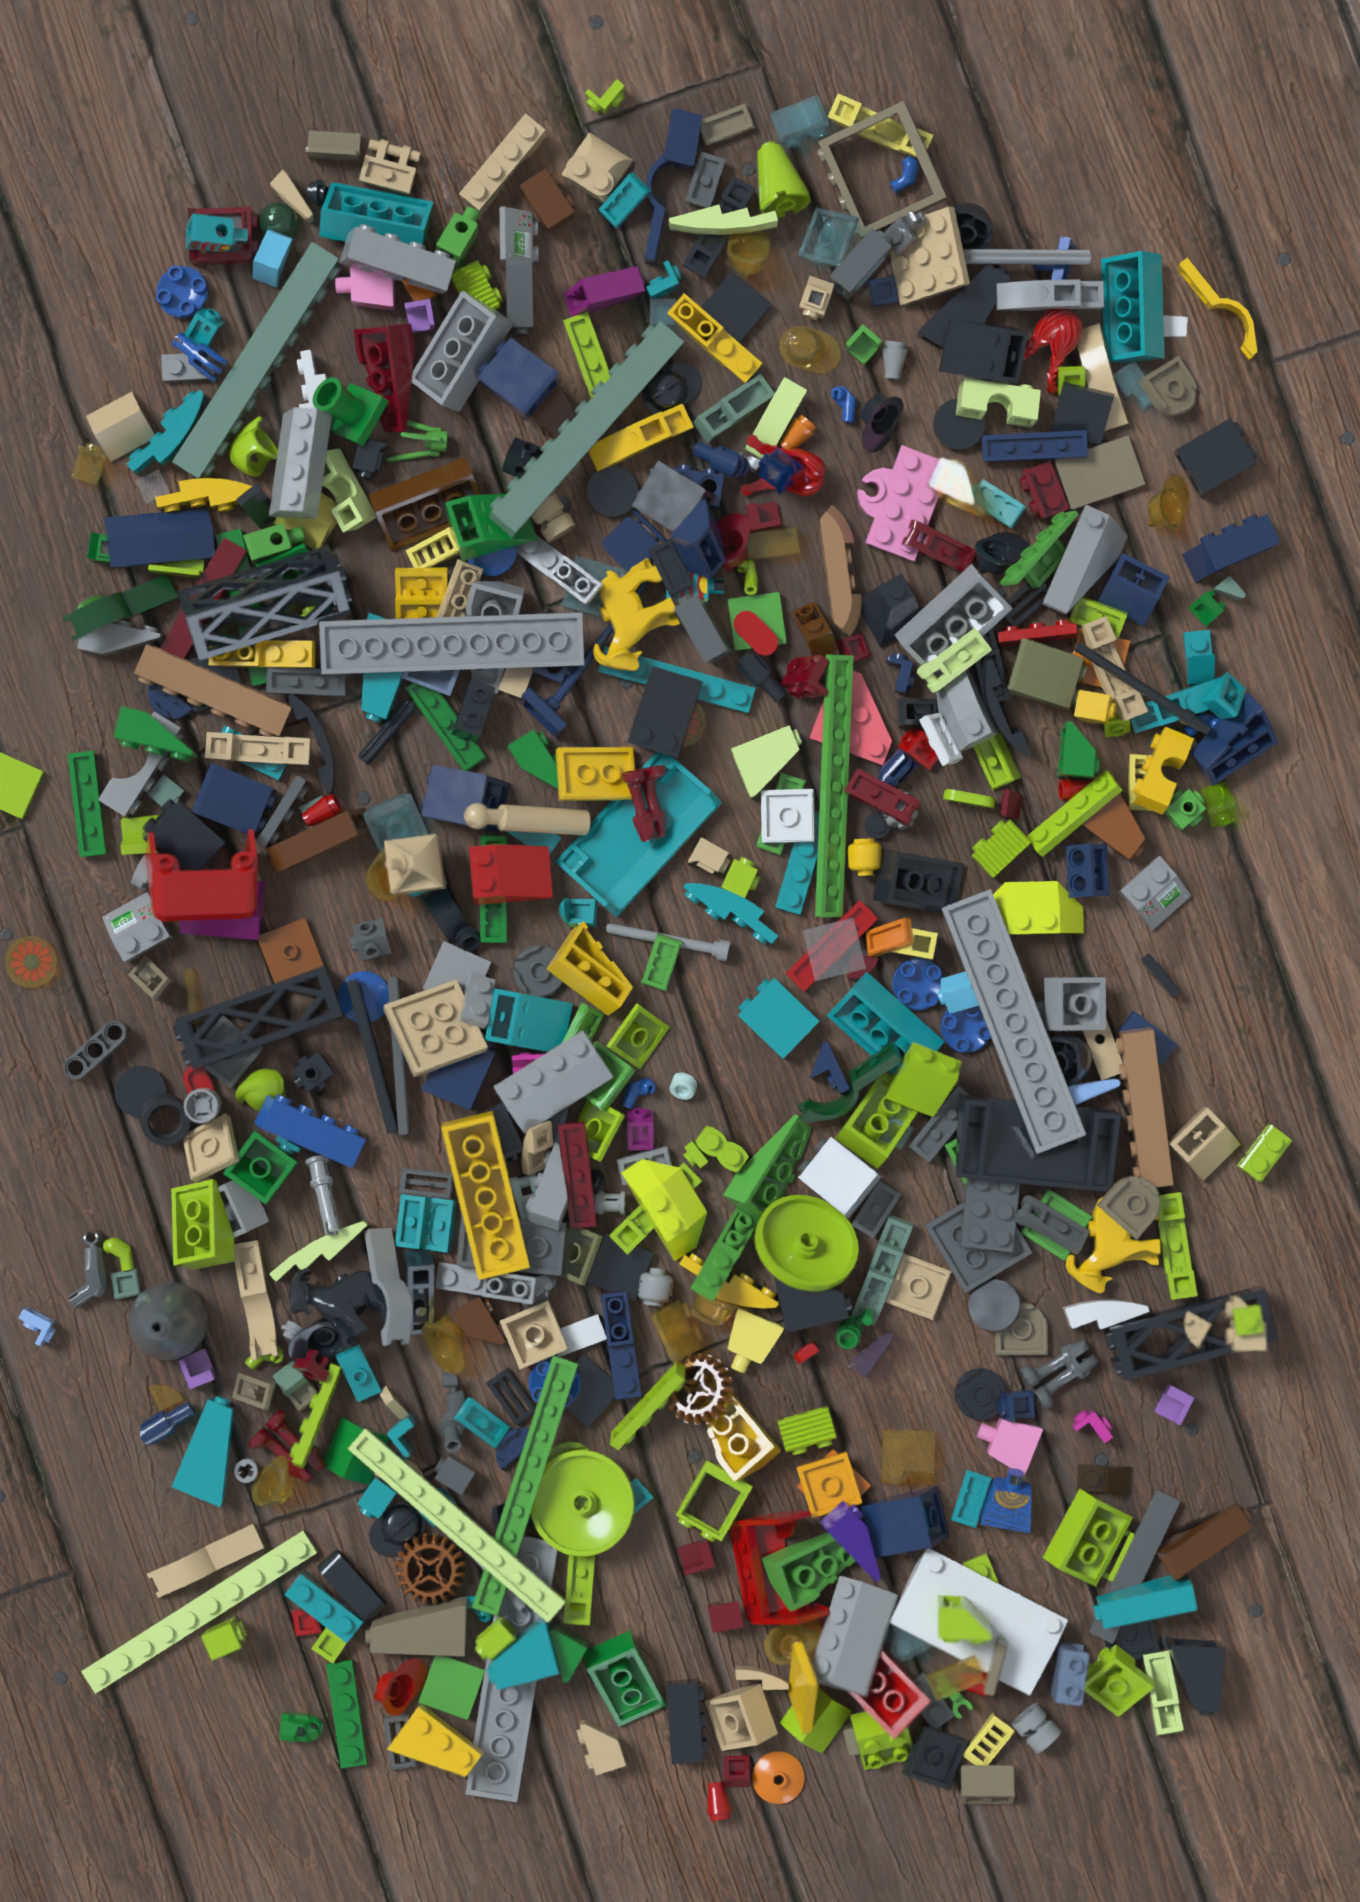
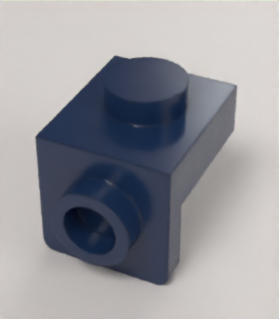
[885,653,915,694]
[997,1390,1035,1422]

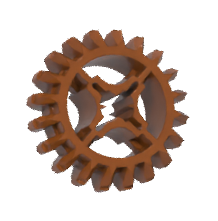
[667,1354,735,1425]
[395,1533,466,1604]

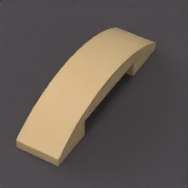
[1077,323,1129,431]
[1082,616,1148,722]
[205,732,311,765]

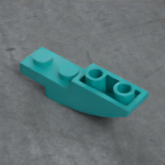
[126,389,207,475]
[1130,676,1222,734]
[683,883,778,945]

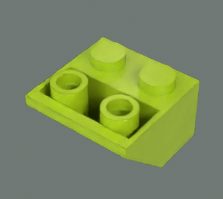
[937,1595,992,1644]
[850,1711,912,1770]

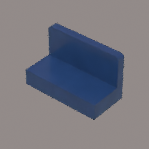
[664,108,702,170]

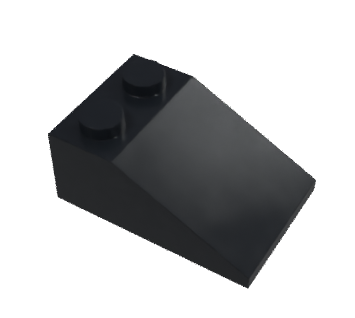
[627,666,703,758]
[872,849,964,913]

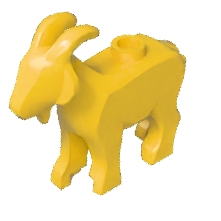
[593,558,680,671]
[1066,1196,1161,1294]

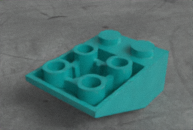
[485,988,573,1052]

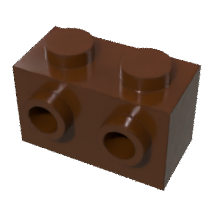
[519,168,576,234]

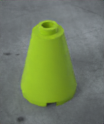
[757,142,811,218]

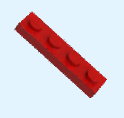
[785,900,878,992]

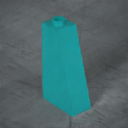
[361,613,403,723]
[171,1395,235,1507]
[1093,1573,1197,1629]

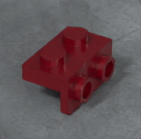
[781,655,829,699]

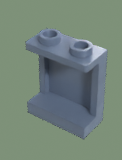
[1050,1641,1089,1706]

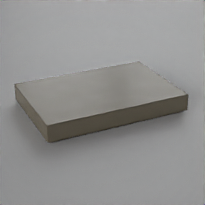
[1054,435,1145,511]

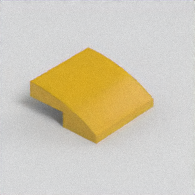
[395,568,448,619]

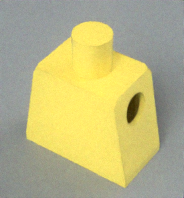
[727,1307,784,1373]

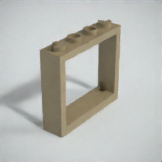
[817,101,948,239]

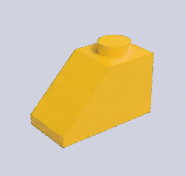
[1074,690,1116,724]

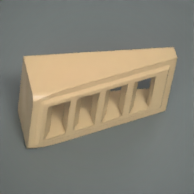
[270,169,314,223]

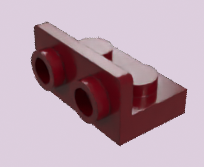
[1019,461,1070,521]

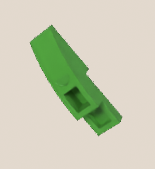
[690,1208,758,1302]

